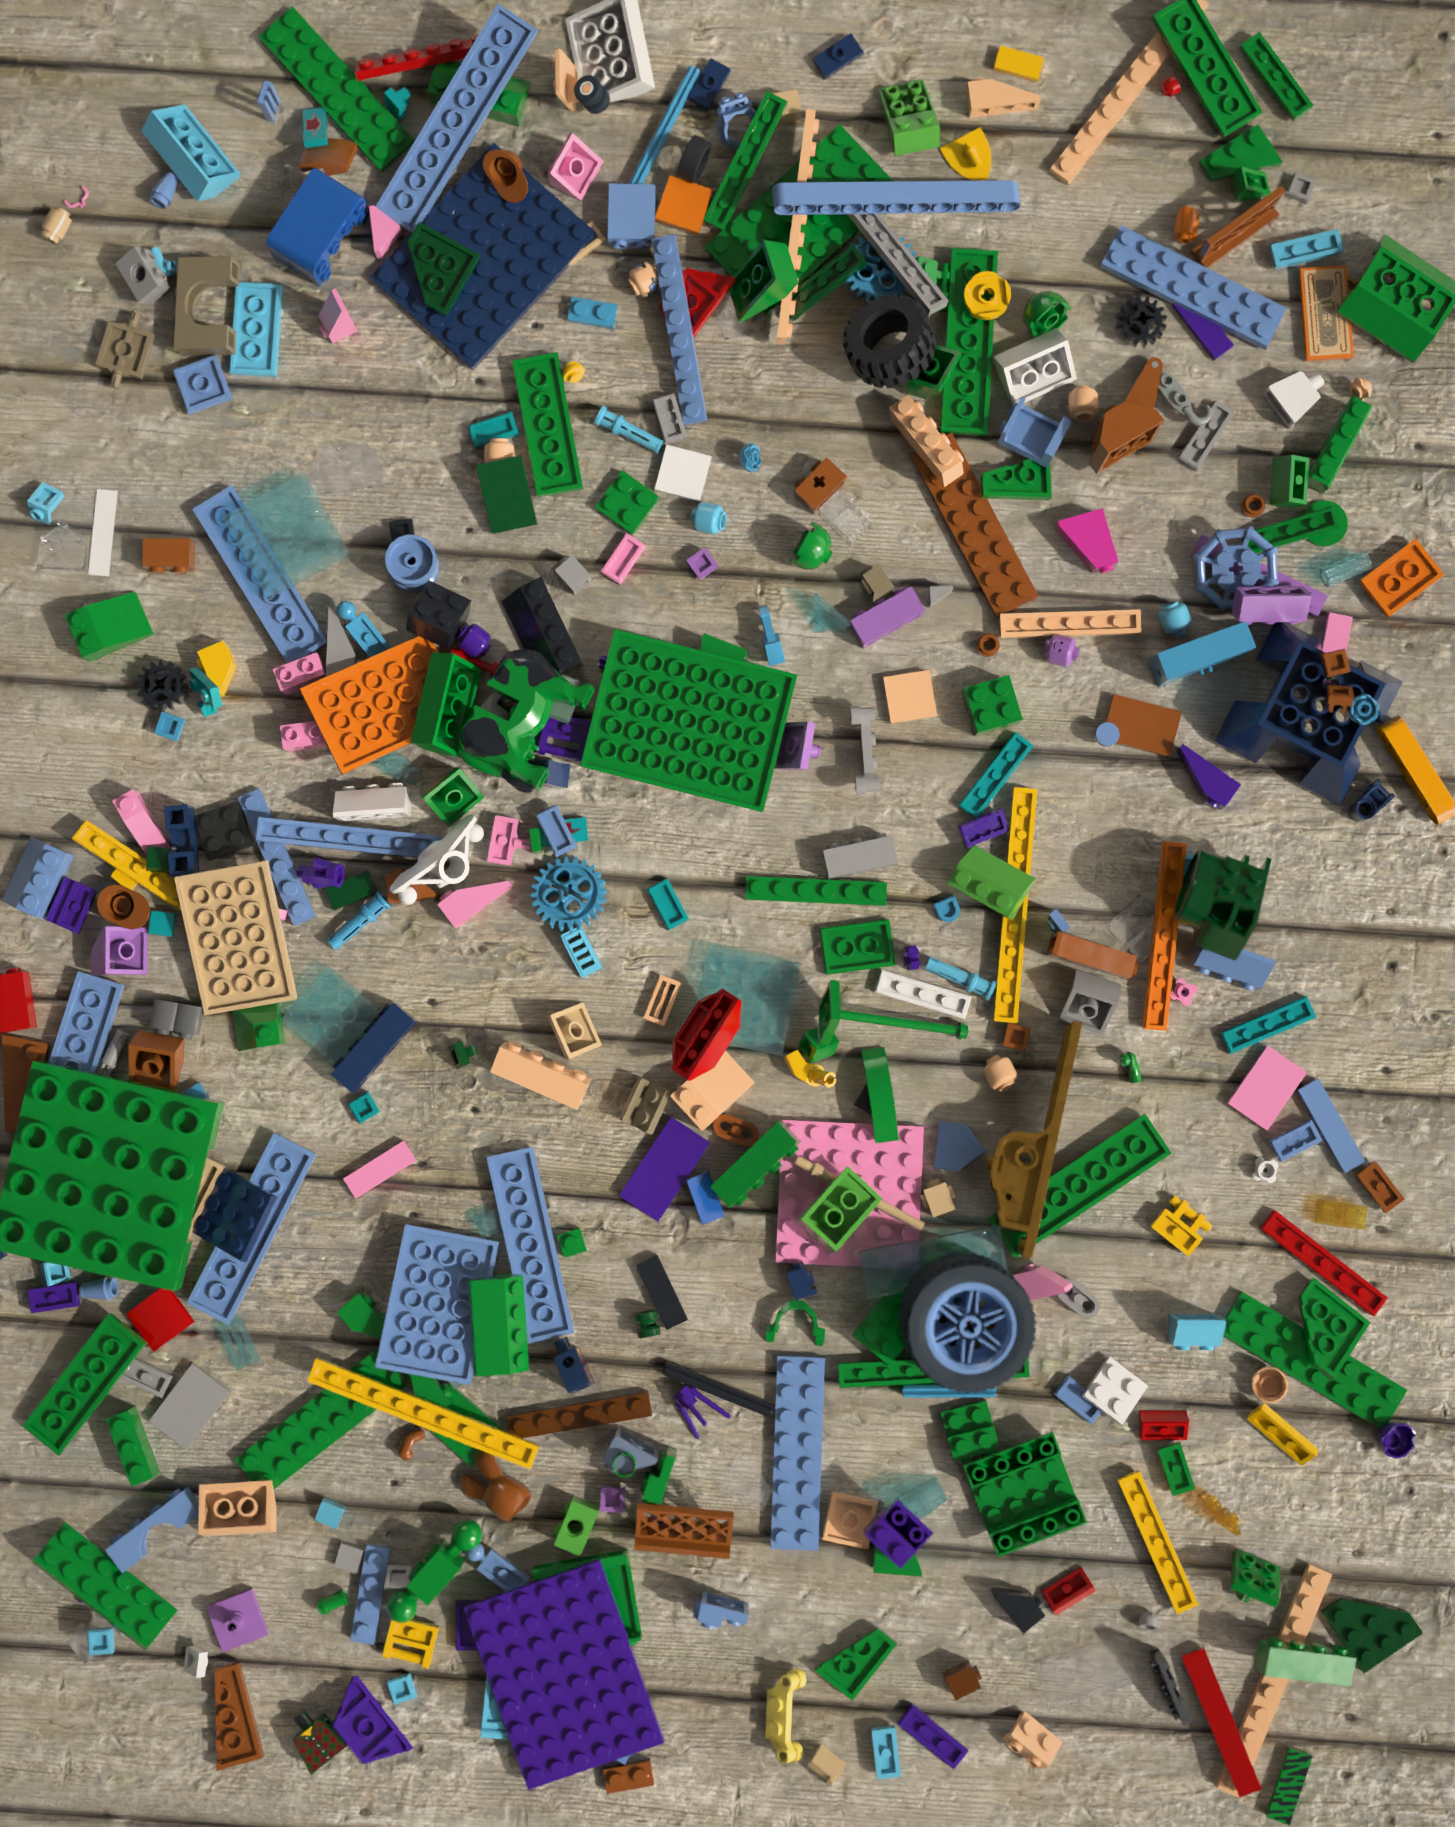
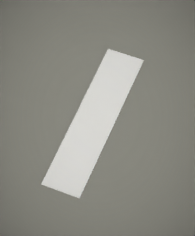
[88,489,118,576]

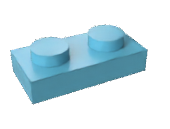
[871,1725,901,1779]

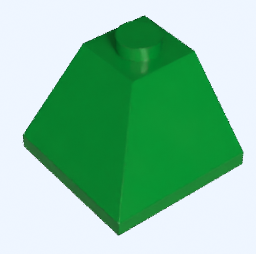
[903,345,962,400]
[232,1003,286,1051]

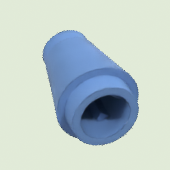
[149,172,179,209]
[80,1276,119,1300]

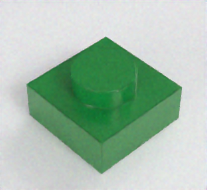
[557,1228,587,1258]

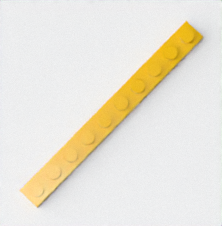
[993,787,1037,1023]
[307,1358,540,1469]

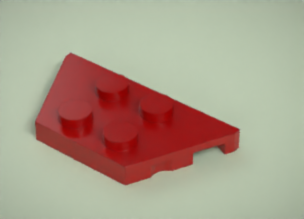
[659,268,737,338]

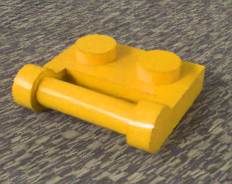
[382,1619,440,1669]

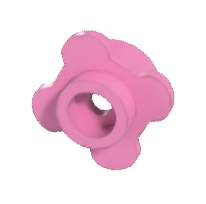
[1170,978,1198,1006]

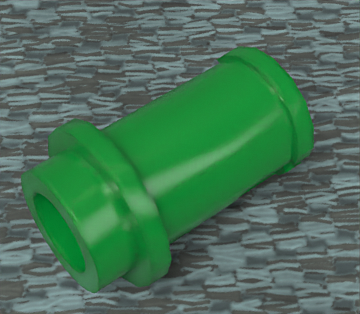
[316,1589,349,1615]

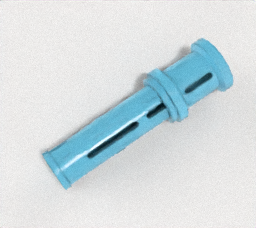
[594,405,664,454]
[925,956,997,1001]

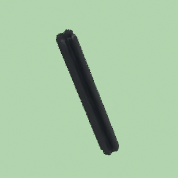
[662,1362,775,1417]

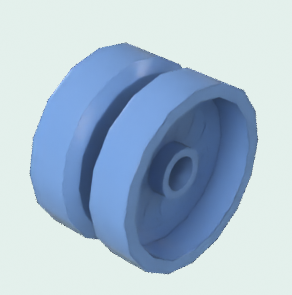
[385,534,439,593]

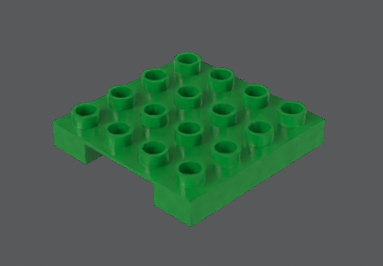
[0,1060,225,1291]

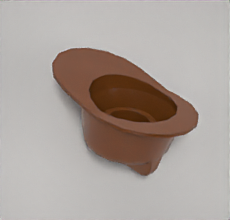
[483,149,528,203]
[97,885,150,930]

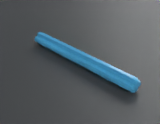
[629,65,700,184]

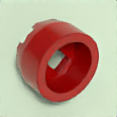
[1161,75,1181,97]

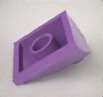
[91,926,148,975]

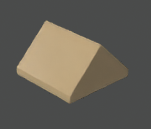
[548,1002,602,1060]

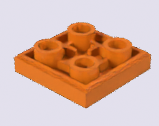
[655,175,713,235]

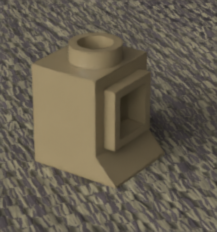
[860,564,894,604]

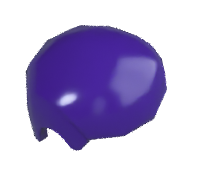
[1378,1421,1417,1459]

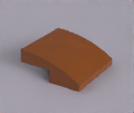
[298,138,358,176]

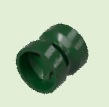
[634,1310,661,1338]

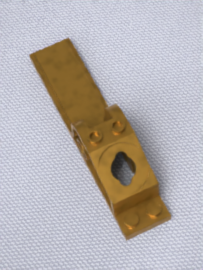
[986,1020,1083,1259]

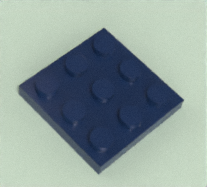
[192,1168,278,1262]

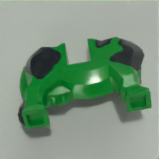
[458,649,595,793]

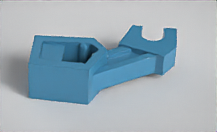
[757,604,785,666]

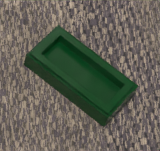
[325,871,378,911]

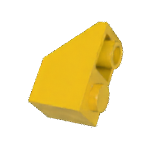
[197,641,237,697]

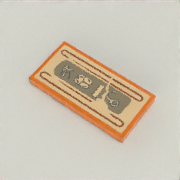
[1298,265,1354,362]

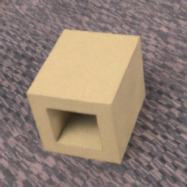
[773,89,801,125]

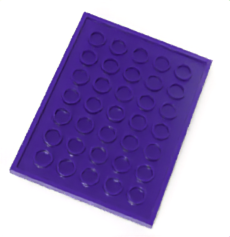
[464,1559,665,1790]

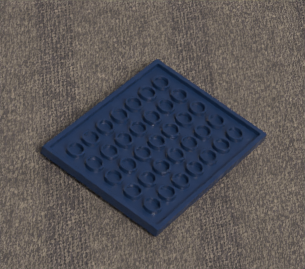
[370,143,597,370]

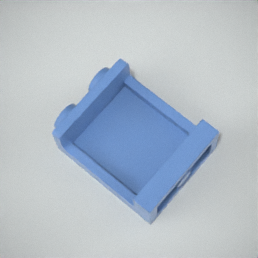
[608,183,656,250]
[998,396,1072,468]

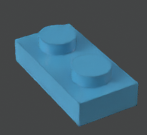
[568,297,618,330]

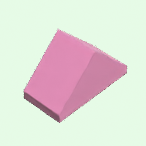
[369,205,403,259]

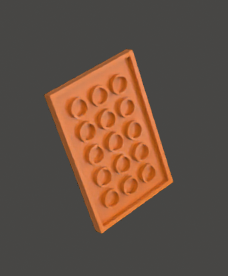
[299,636,438,775]

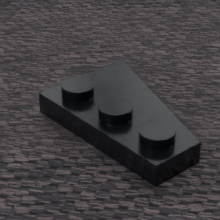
[1149,1649,1192,1726]

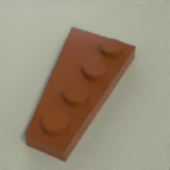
[2,1035,50,1134]
[215,1662,264,1771]

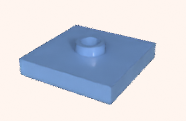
[172,354,233,415]

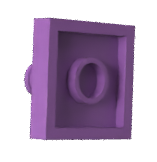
[774,721,821,770]
[206,1588,269,1653]

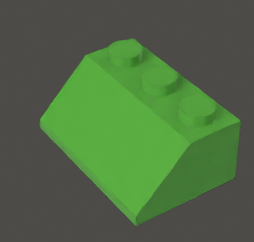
[947,845,1036,920]

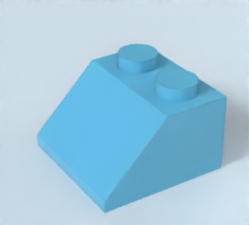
[1168,1314,1226,1350]

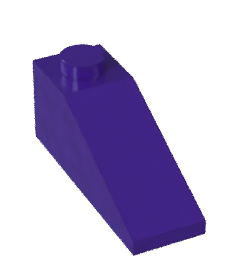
[1176,744,1241,810]

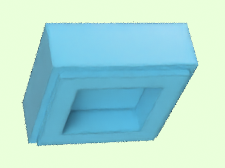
[87,1627,115,1655]
[386,1672,417,1705]

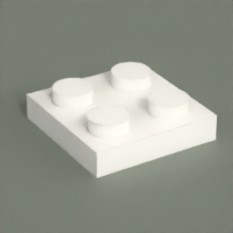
[1082,1357,1148,1425]

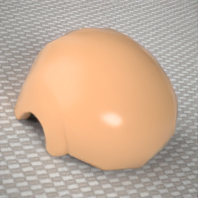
[1251,1366,1288,1403]

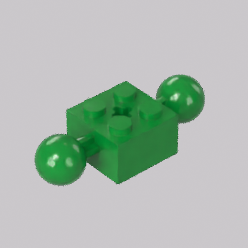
[386,1519,482,1623]

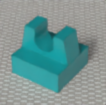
[384,87,411,121]

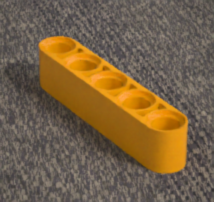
[1376,715,1455,825]

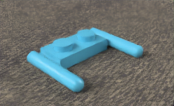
[480,1675,510,1740]

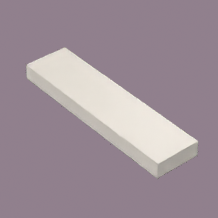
[874,970,971,1019]

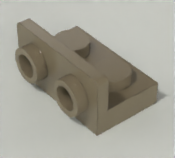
[619,1077,672,1135]

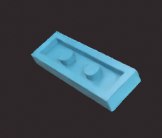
[1269,229,1344,270]

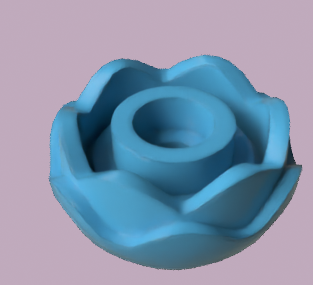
[739,443,762,473]
[1348,694,1379,725]

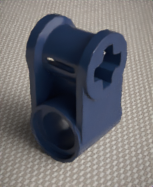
[1349,779,1395,822]

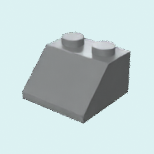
[1058,970,1121,1035]

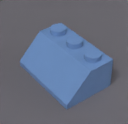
[2,837,75,920]
[1190,945,1276,992]

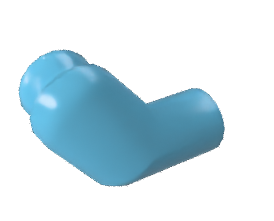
[150,247,178,276]

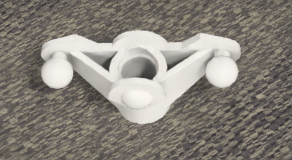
[390,814,484,905]

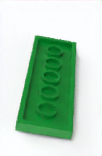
[1151,0,1263,139]
[512,352,583,498]
[23,1313,148,1456]
[32,1522,178,1651]

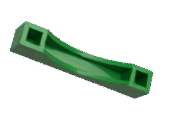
[337,1292,454,1408]

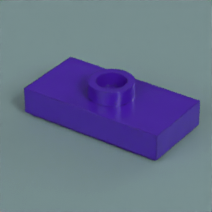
[957,808,1010,848]

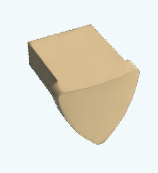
[808,1745,846,1787]

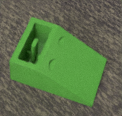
[879,79,940,156]

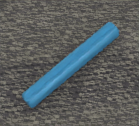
[902,1384,996,1398]

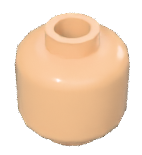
[1068,385,1099,422]
[484,438,514,462]
[983,1055,1018,1092]

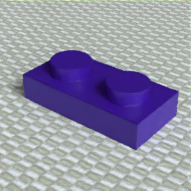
[28,1282,81,1314]

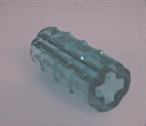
[1319,550,1372,588]

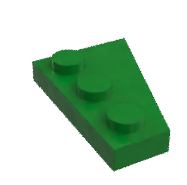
[1198,124,1283,182]
[980,459,1052,500]

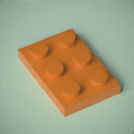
[1358,538,1444,618]

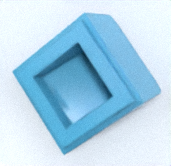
[39,1262,71,1287]
[315,1497,346,1529]

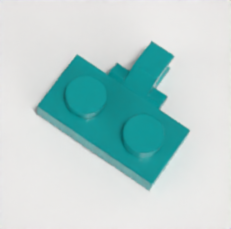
[189,667,223,717]

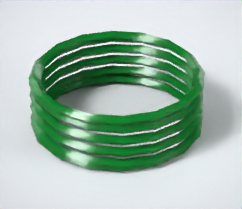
[612,1452,637,1477]

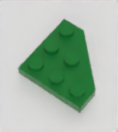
[1298,1277,1371,1380]

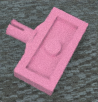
[487,815,531,866]

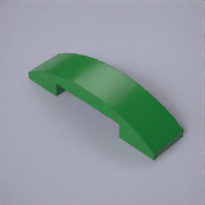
[861,1047,899,1144]

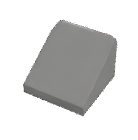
[928,585,953,608]

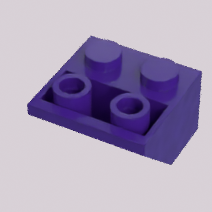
[863,1499,934,1569]

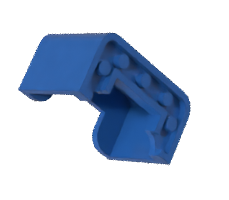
[266,168,370,287]

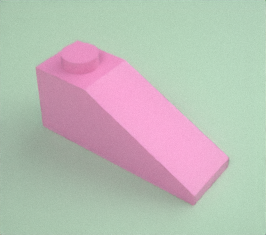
[318,288,357,343]
[112,789,172,855]
[437,881,513,928]

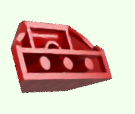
[671,988,741,1081]

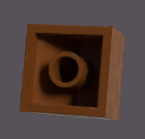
[129,1030,184,1091]

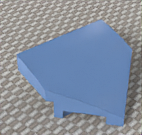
[934,1121,987,1172]

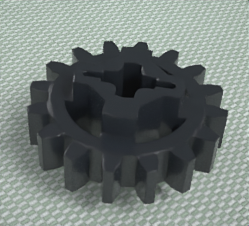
[1115,295,1167,348]
[135,660,189,712]

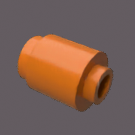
[1173,206,1199,244]

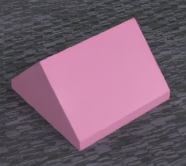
[548,133,603,201]

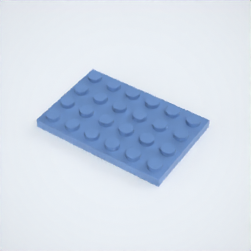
[375,1224,499,1385]

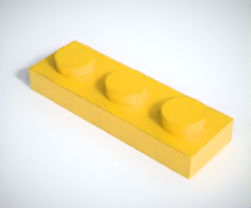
[1247,1403,1319,1466]

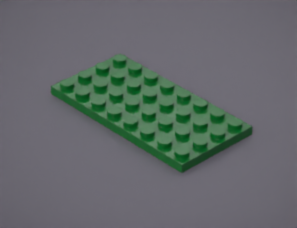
[704,124,894,316]

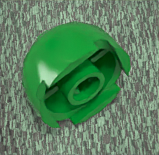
[1023,291,1071,338]
[790,521,833,570]

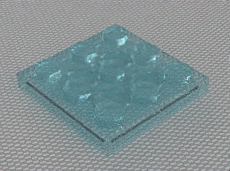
[281,966,381,1064]

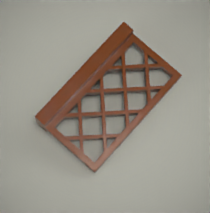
[1190,186,1286,268]
[634,1503,734,1559]

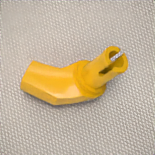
[783,1050,836,1087]

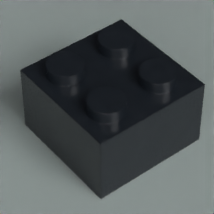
[406,580,471,650]

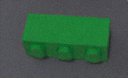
[106,1406,160,1487]

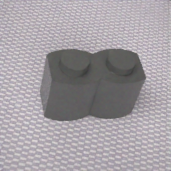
[149,999,204,1039]

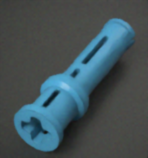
[327,891,392,951]

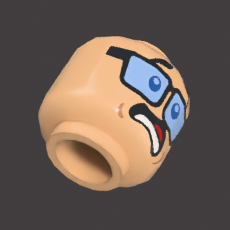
[627,262,660,297]

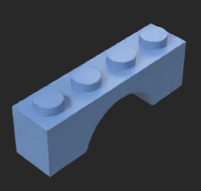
[105,1487,199,1573]

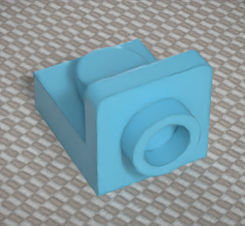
[27,482,64,525]

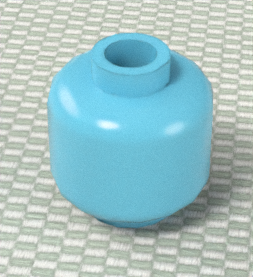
[691,502,727,535]
[1157,600,1192,637]

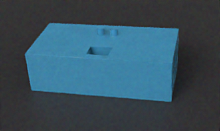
[1149,621,1256,687]

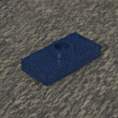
[813,33,864,80]
[688,58,731,111]

